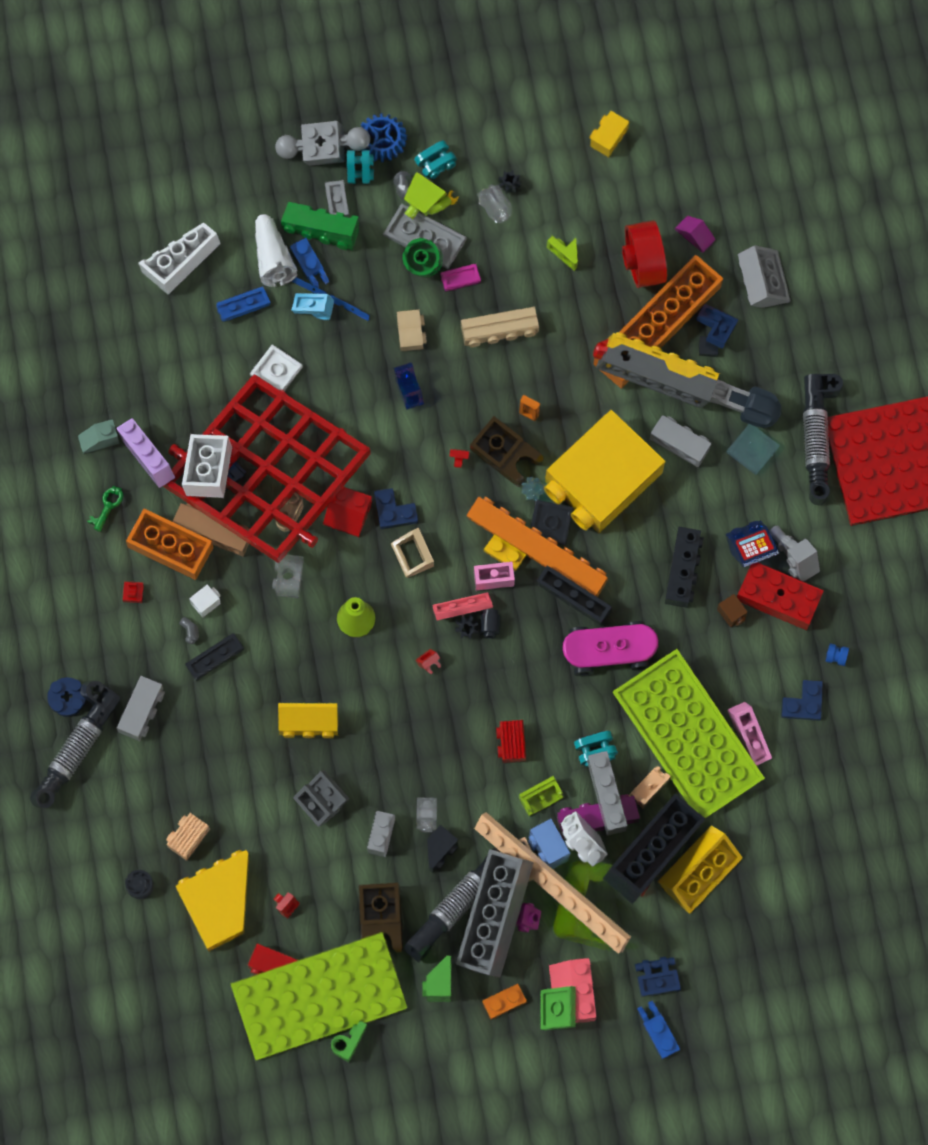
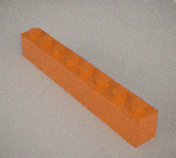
[466,497,608,597]

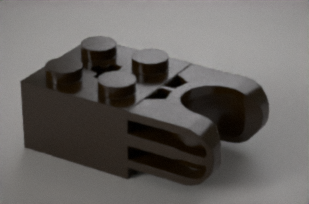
[470,416,544,487]
[359,883,403,953]

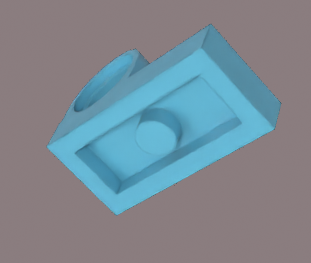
[291,293,334,320]

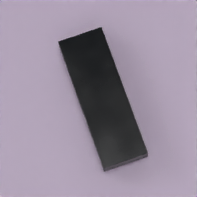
[185,633,245,681]

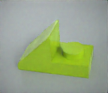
[547,236,577,271]

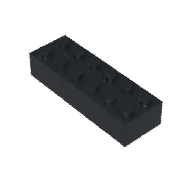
[602,794,705,904]

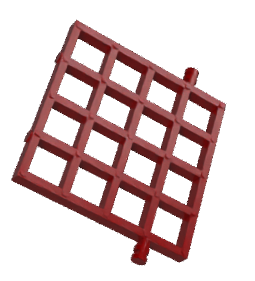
[163,374,371,563]

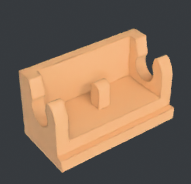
[629,766,671,809]

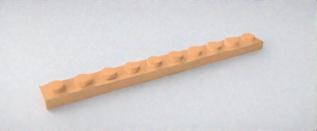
[475,812,631,954]

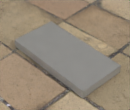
[383,204,466,269]

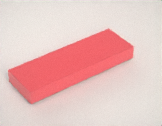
[432,592,493,620]

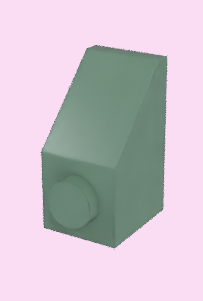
[78,419,120,454]

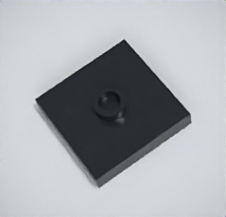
[530,500,574,545]

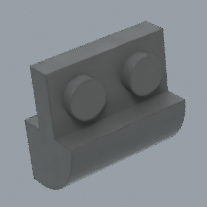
[293,770,350,827]

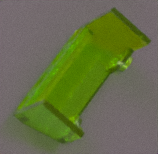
[553,861,612,951]

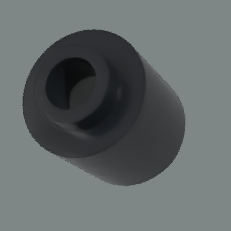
[480,609,500,639]

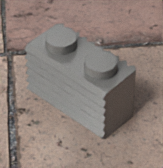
[367,811,395,857]

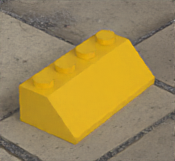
[658,826,743,914]

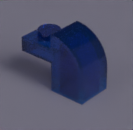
[394,362,424,410]

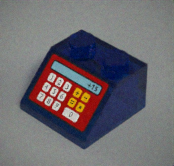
[726,520,779,567]

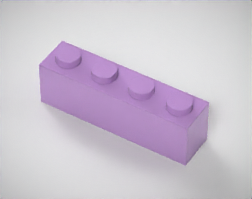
[116,418,175,488]

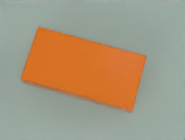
[519,395,540,421]

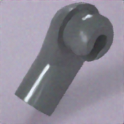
[179,616,199,644]

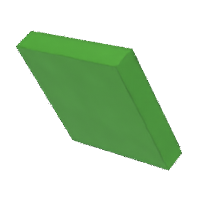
[541,986,576,1031]

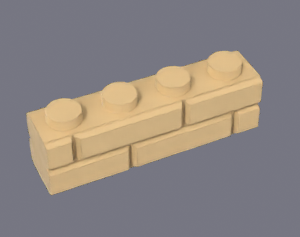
[461,307,539,347]

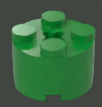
[402,238,443,277]

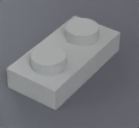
[325,180,349,217]

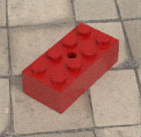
[737,561,824,631]

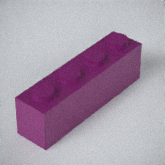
[557,794,639,839]

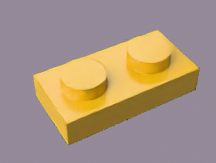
[484,534,526,572]

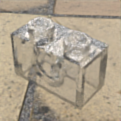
[272,555,304,598]
[417,798,437,832]

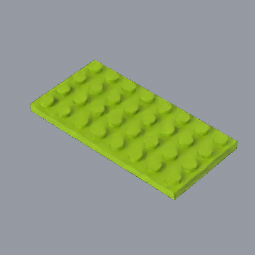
[612,649,765,818]
[231,932,407,1060]

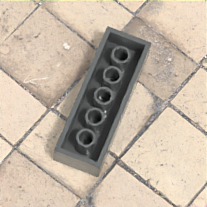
[456,849,534,977]

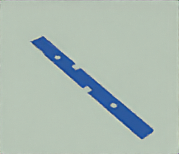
[292,277,370,321]

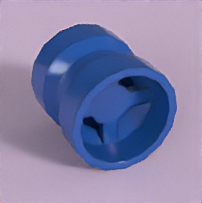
[825,643,849,666]

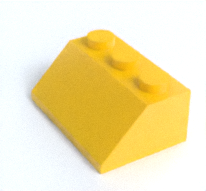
[278,703,338,738]

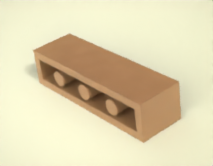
[173,503,250,557]

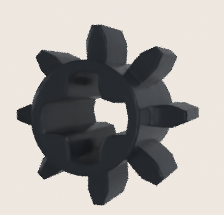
[498,170,521,194]
[455,614,478,639]

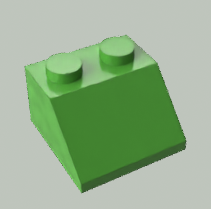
[423,956,451,1002]

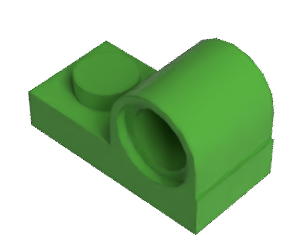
[331,1021,367,1063]

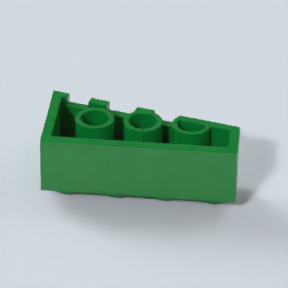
[281,202,359,250]

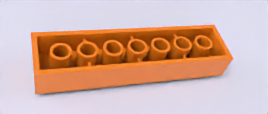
[593,255,724,389]

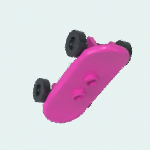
[563,621,659,676]

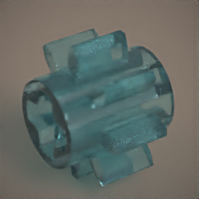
[521,477,545,500]

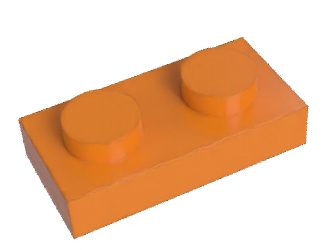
[482,984,527,1019]

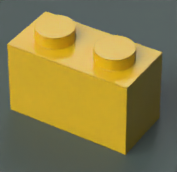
[590,111,629,157]

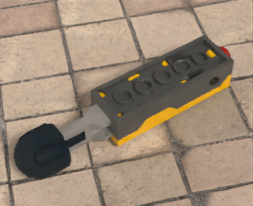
[593,332,781,428]

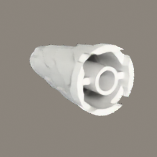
[255,214,298,287]

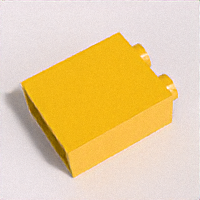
[544,410,665,533]

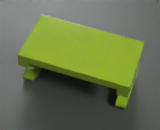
[519,776,563,817]

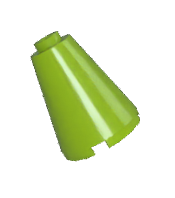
[337,597,375,637]

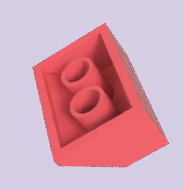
[549,958,596,1023]

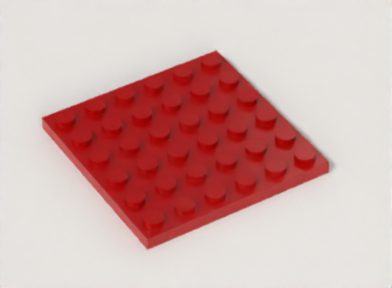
[825,397,928,526]

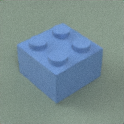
[528,819,570,869]

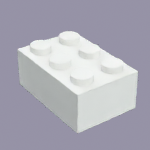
[182,434,232,498]

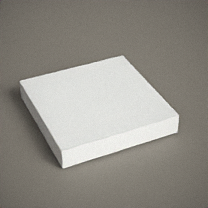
[250,345,303,391]

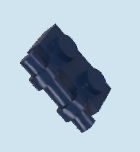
[635,956,680,997]

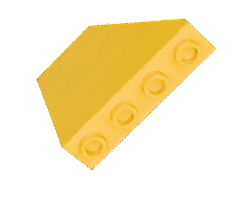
[176,850,249,952]

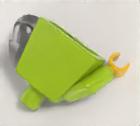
[394,171,459,220]

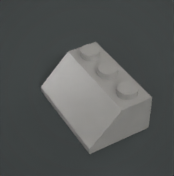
[738,245,790,308]

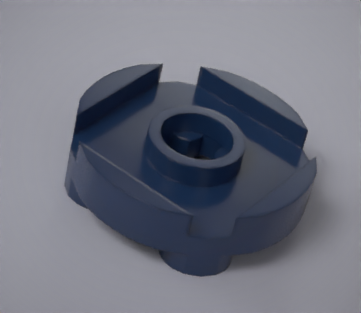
[47,677,87,717]

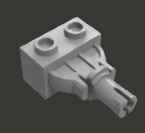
[770,525,820,582]

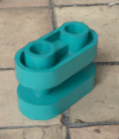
[414,140,457,179]
[347,150,374,184]
[574,731,618,767]

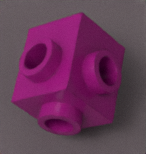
[515,903,541,933]

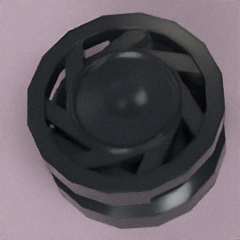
[125,870,154,900]

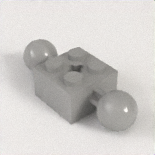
[275,121,370,166]

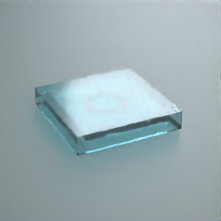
[726,424,780,475]

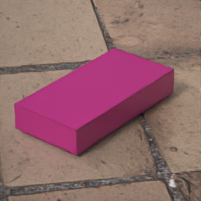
[440,264,481,292]

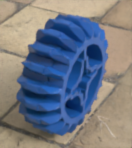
[361,113,407,163]

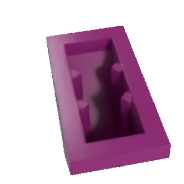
[675,216,715,253]

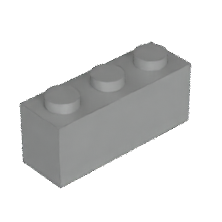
[650,415,711,467]
[117,676,165,741]

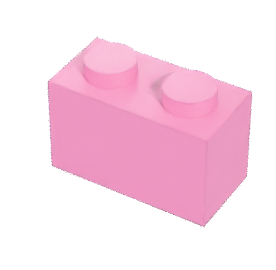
[474,562,515,591]

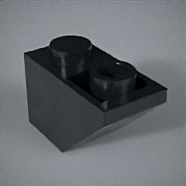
[427,825,458,872]

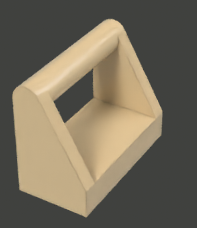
[391,528,434,578]

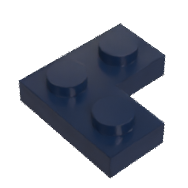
[696,304,738,349]
[374,488,418,529]
[781,680,822,721]

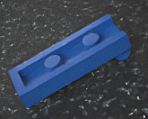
[216,287,270,322]

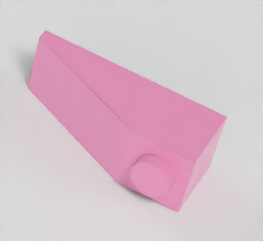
[727,702,772,766]

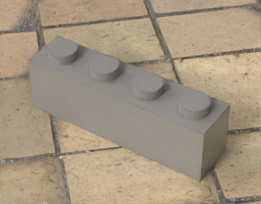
[587,751,627,836]

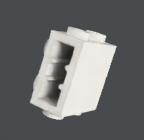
[561,811,608,867]

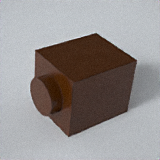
[717,594,747,627]

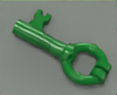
[87,486,123,532]

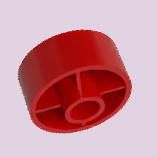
[622,220,667,288]

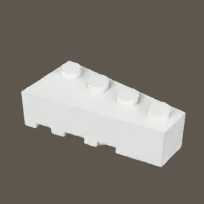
[138,223,220,294]

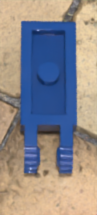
[290,238,329,288]
[637,1001,680,1059]

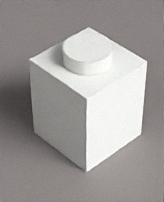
[189,584,221,618]

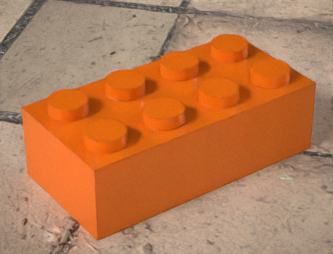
[126,509,214,580]

